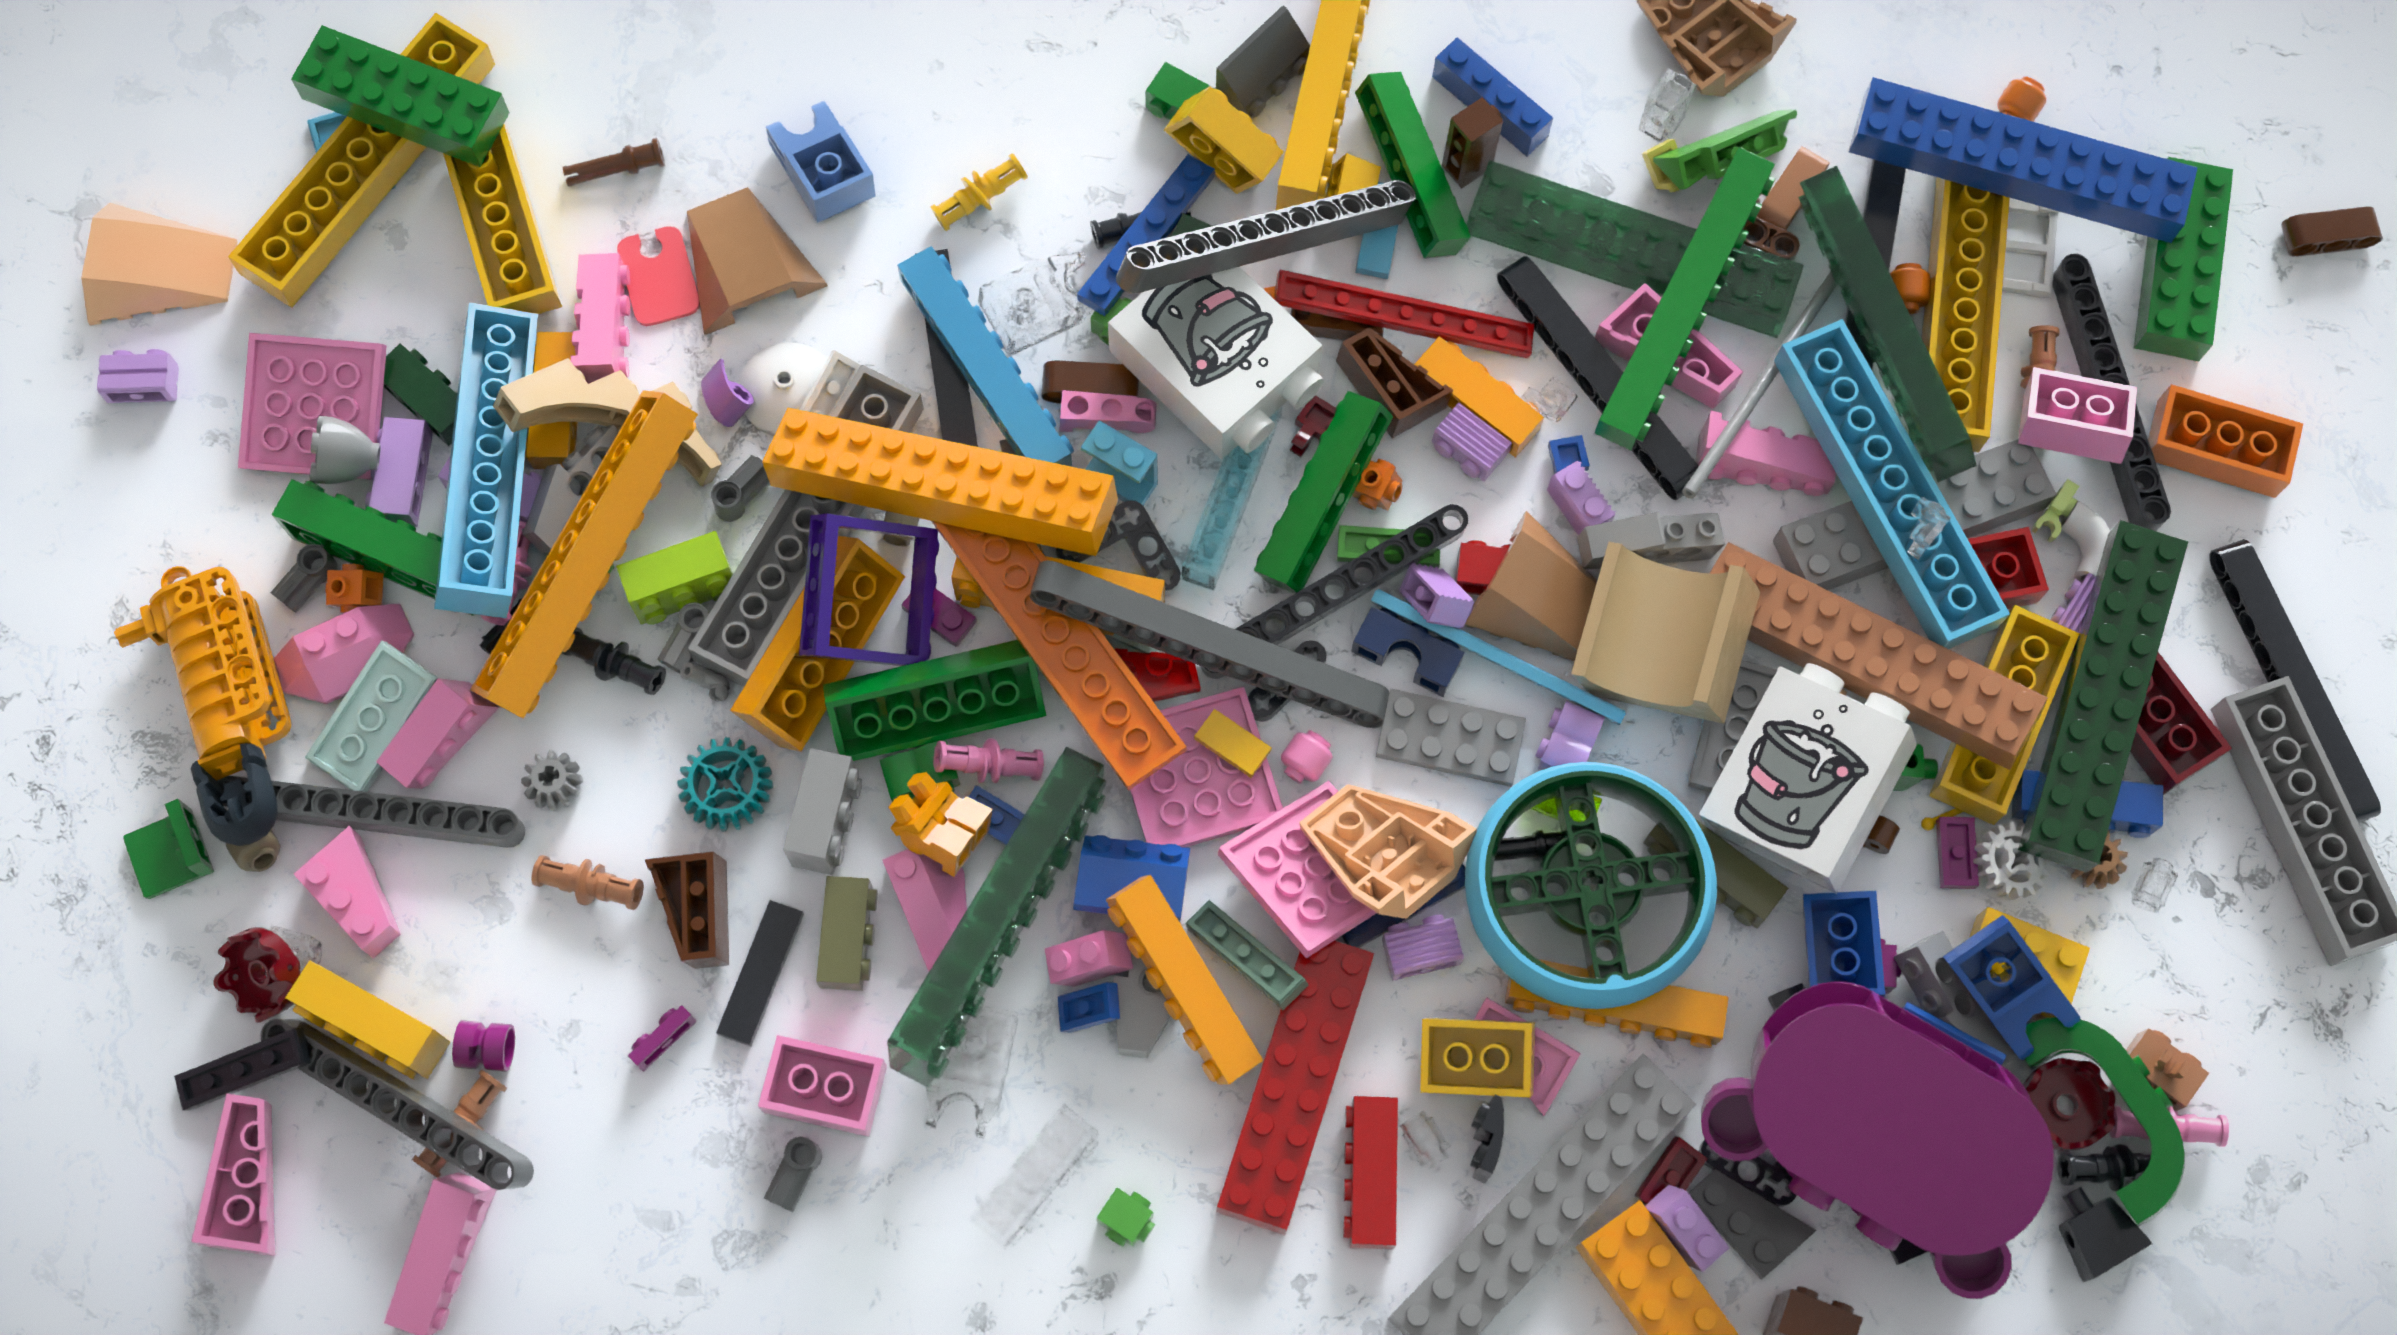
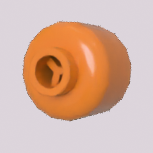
[1997,76,2047,122]
[1887,263,1931,315]

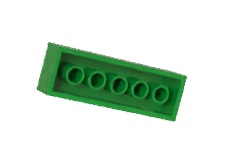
[291,25,510,167]
[2134,156,2234,361]
[271,479,474,616]
[823,640,1047,761]

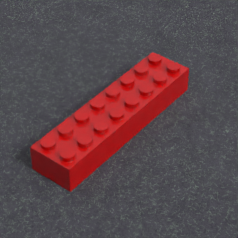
[1216,940,1375,1235]

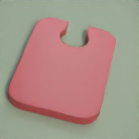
[617,226,700,326]

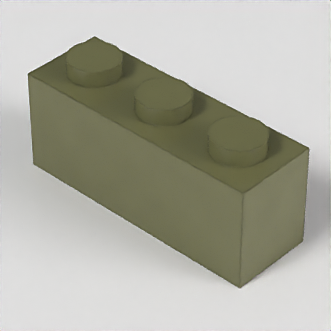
[816,876,878,991]

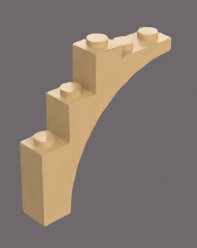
[493,358,722,486]

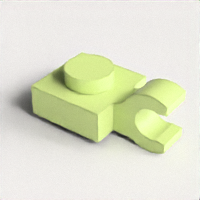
[2032,479,2079,543]

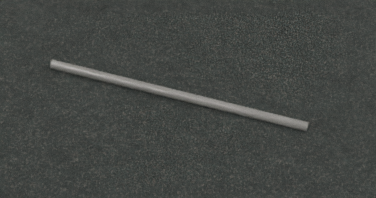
[1682,245,1858,499]

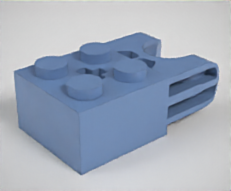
[766,101,876,223]

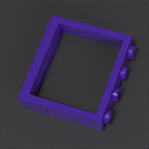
[799,513,940,666]

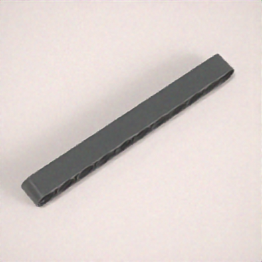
[1116,180,1416,293]
[1030,561,1389,728]

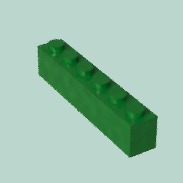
[1355,71,1471,258]
[1254,391,1393,594]

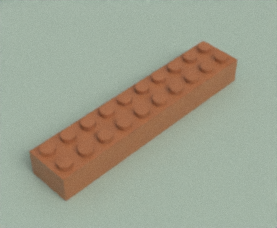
[1709,542,2048,770]

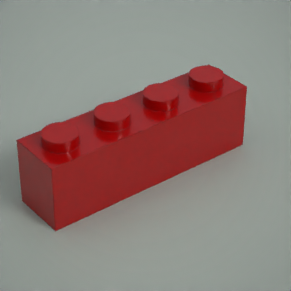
[1343,1096,1398,1249]

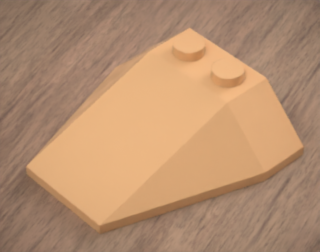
[1299,784,1477,919]

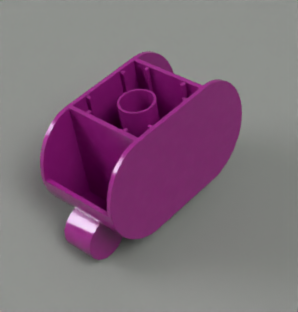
[1701,982,2054,1299]

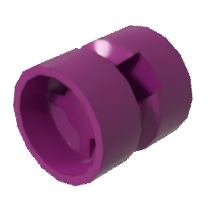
[452,1020,516,1072]

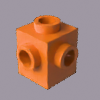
[1352,459,1403,511]
[325,564,384,613]

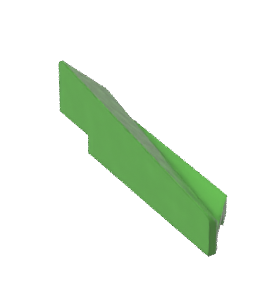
[1653,110,1797,190]

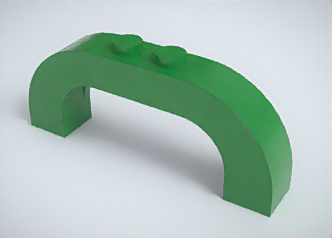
[2024,1017,2185,1227]

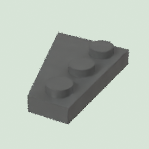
[1688,1169,1817,1279]

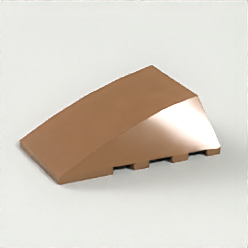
[1636,0,1797,97]
[687,187,828,335]
[1464,511,1597,661]

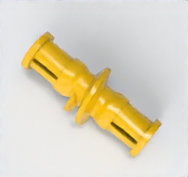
[930,153,1028,231]

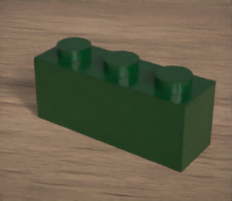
[383,343,457,446]

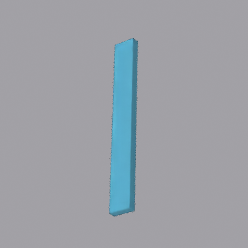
[1371,589,1626,725]

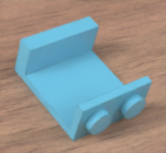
[1081,420,1158,506]

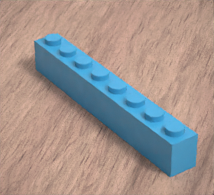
[897,246,1074,467]

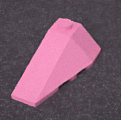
[882,849,972,997]

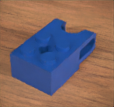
[1943,915,2081,1060]

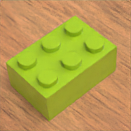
[616,531,733,625]

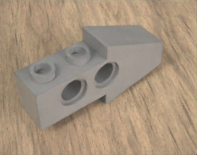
[523,425,619,553]
[1577,512,1725,569]
[1113,924,1186,1058]
[1894,930,2016,1066]

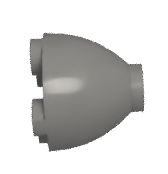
[310,416,381,484]

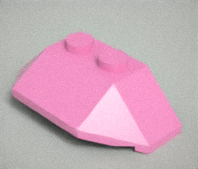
[274,603,414,704]

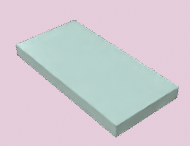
[305,640,438,792]

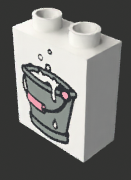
[1108,267,1324,460]
[1699,663,1917,894]

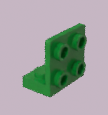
[123,799,215,899]

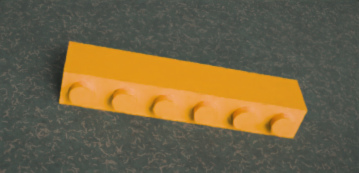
[1106,875,1264,1085]
[1505,959,1729,1048]

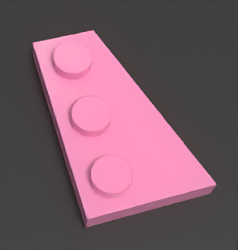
[1474,997,1581,1116]

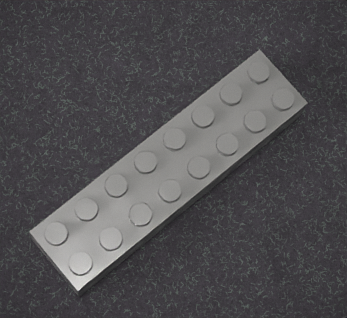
[1773,439,2057,590]
[2210,676,2397,967]

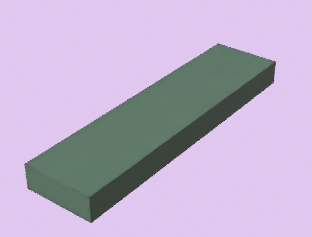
[1185,900,1308,1010]

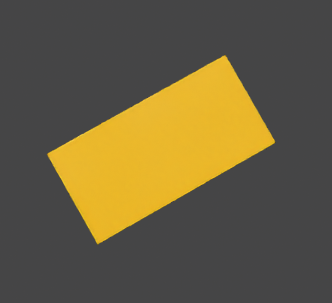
[1194,709,1272,778]

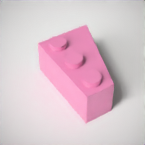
[376,678,499,789]
[294,826,401,959]

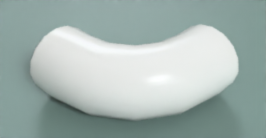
[2061,501,2110,582]

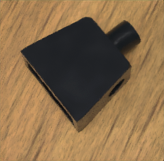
[2059,1186,2152,1282]

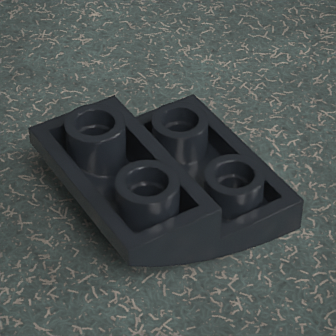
[1470,1094,1504,1184]

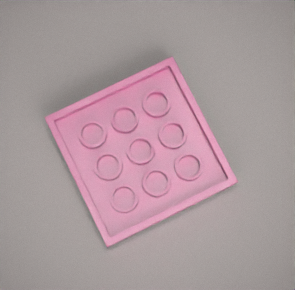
[238,333,387,480]
[1130,686,1283,848]
[1218,781,1377,958]

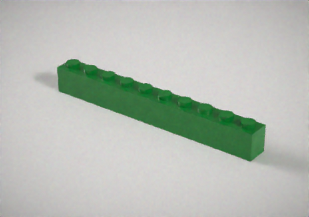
[1594,147,1776,451]

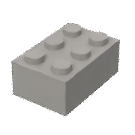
[783,748,862,875]

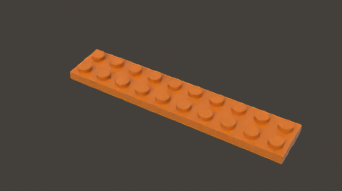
[931,521,1187,791]

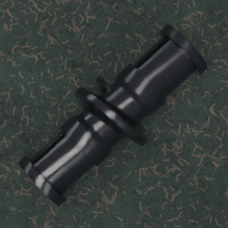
[562,627,666,695]
[2057,1144,2151,1192]

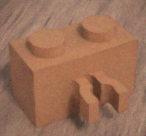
[2126,1028,2209,1111]

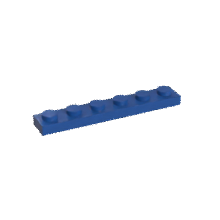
[1077,154,1215,316]

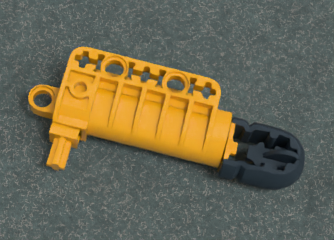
[114,566,291,846]

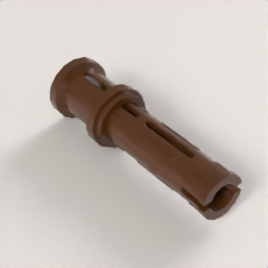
[562,137,665,187]

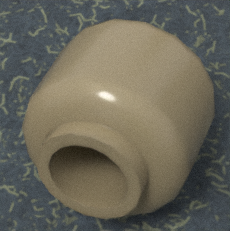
[225,830,281,872]

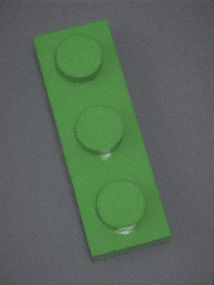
[1337,525,1440,568]

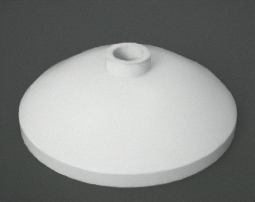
[738,343,827,436]

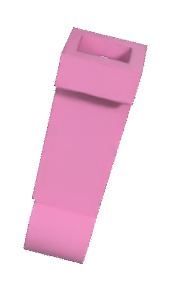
[1059,390,1157,433]

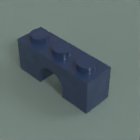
[1351,607,1465,697]

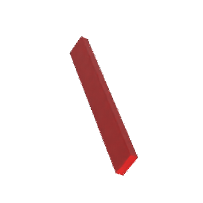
[1274,269,1534,359]

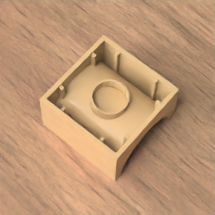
[1571,542,1760,724]

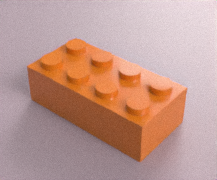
[2148,384,2304,498]

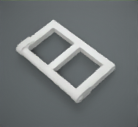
[2002,199,2059,298]

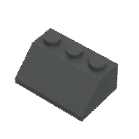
[1216,5,1310,118]

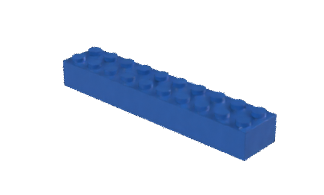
[1848,77,2198,243]

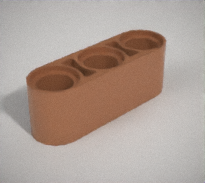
[1757,146,1830,230]

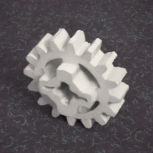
[1973,822,2051,900]

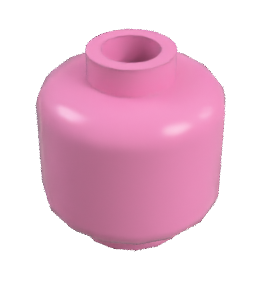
[1281,730,1333,784]

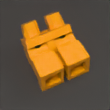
[888,772,993,877]

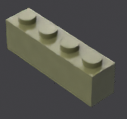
[1643,818,1789,929]

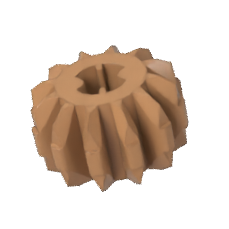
[2071,831,2128,889]

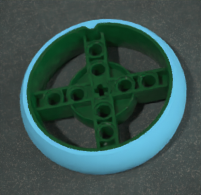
[1465,762,1717,1009]

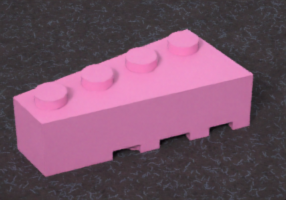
[571,253,630,384]
[1595,283,1743,409]
[1696,410,1836,496]
[192,1094,275,1256]
[384,1172,496,1335]

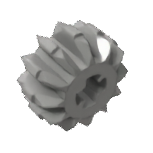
[521,750,583,811]

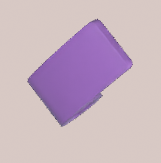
[701,359,754,427]

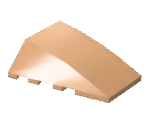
[81,203,238,325]

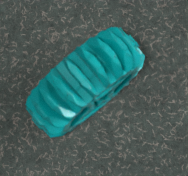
[677,737,774,832]

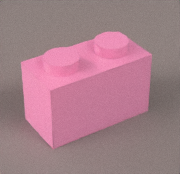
[1045,930,1133,987]

